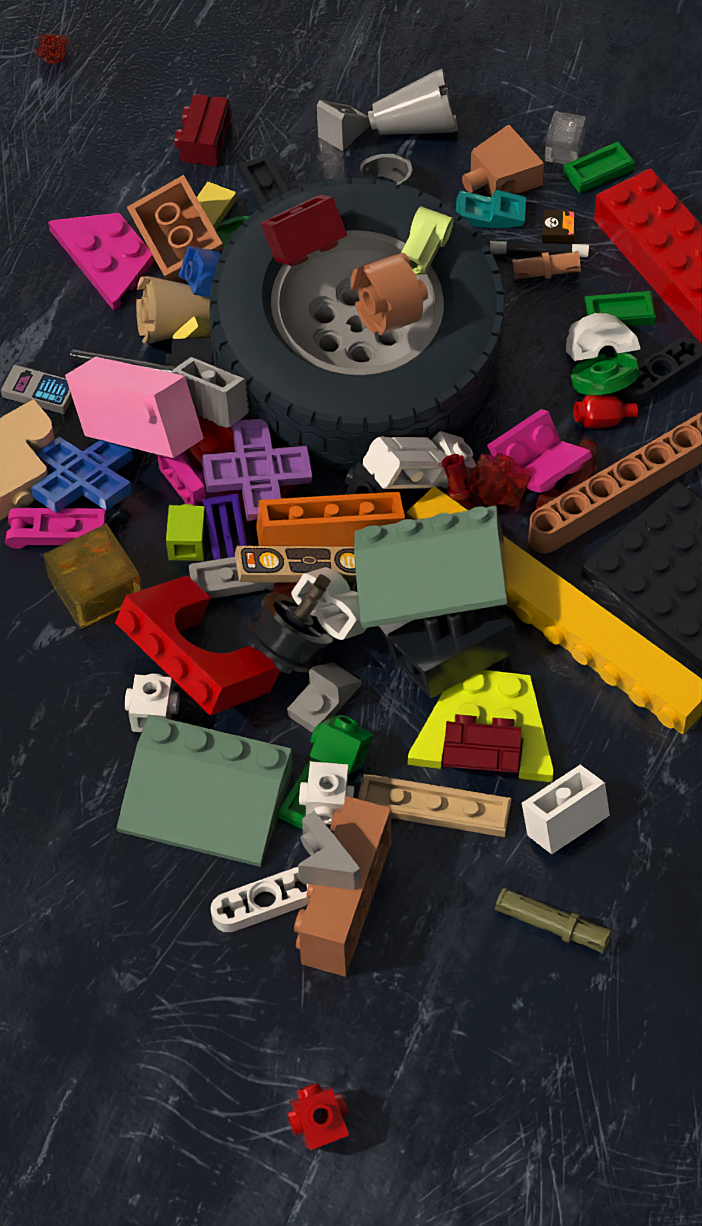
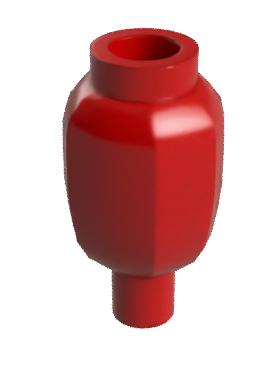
[574,394,638,429]

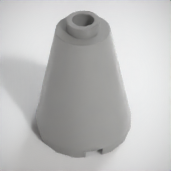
[368,69,458,135]

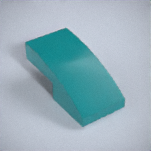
[456,190,526,228]

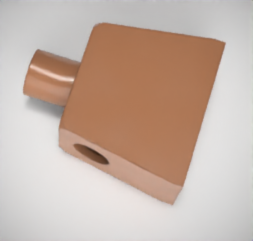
[462,125,544,197]

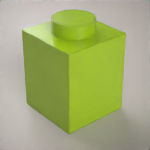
[166,504,207,561]

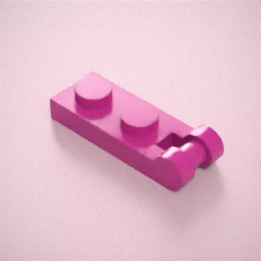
[5,508,107,549]

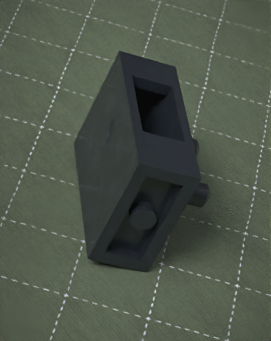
[387,606,517,698]

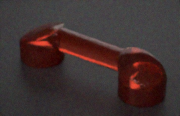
[535,438,598,510]

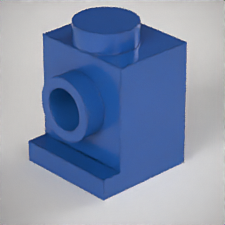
[178,246,221,297]

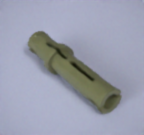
[495,887,612,954]

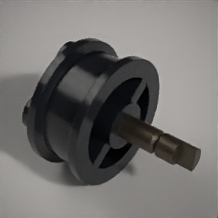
[246,574,334,674]

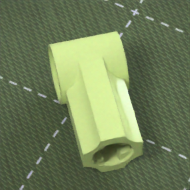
[401,206,454,277]

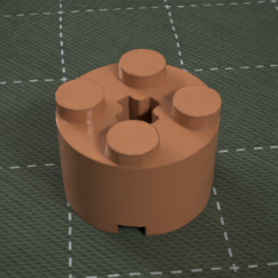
[351,253,428,335]

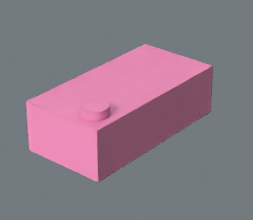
[65,357,204,458]

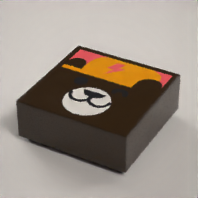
[542,210,576,243]

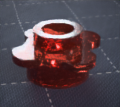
[35,34,69,63]

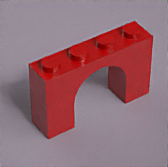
[115,575,280,715]

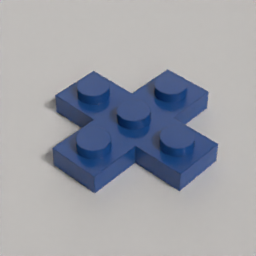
[31,437,133,513]

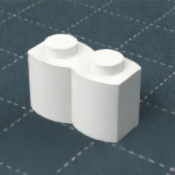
[291,567,366,640]

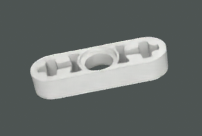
[211,867,310,932]

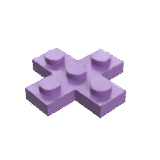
[202,419,312,521]

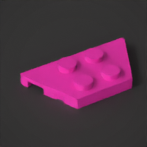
[48,213,154,311]

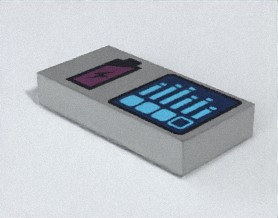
[1,365,73,414]

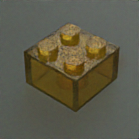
[43,524,142,629]

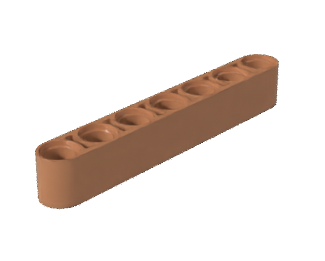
[529,412,702,553]

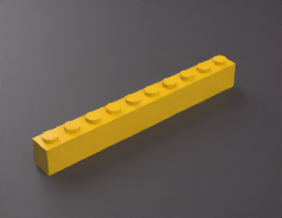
[406,486,702,735]

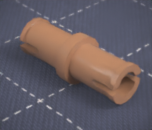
[512,251,581,280]

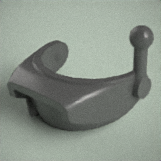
[360,154,422,190]

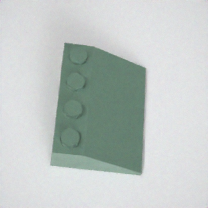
[354,506,508,629]
[116,714,293,867]

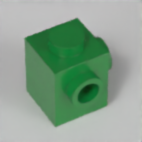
[310,715,374,775]

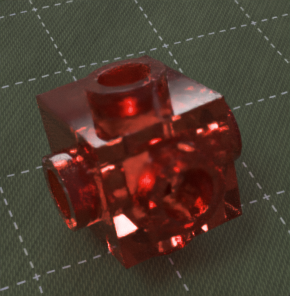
[470,453,531,508]

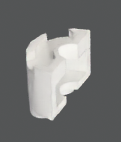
[566,313,641,361]

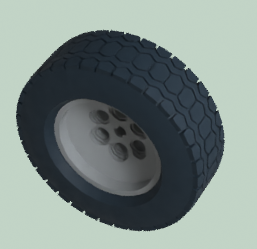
[209,178,505,470]

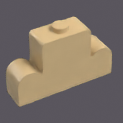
[0,399,55,520]

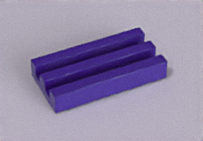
[203,493,247,560]

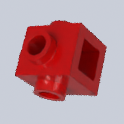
[286,1083,349,1150]

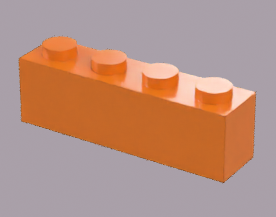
[256,492,405,547]

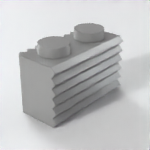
[173,357,250,428]

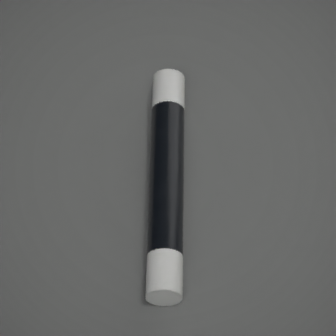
[490,241,589,258]

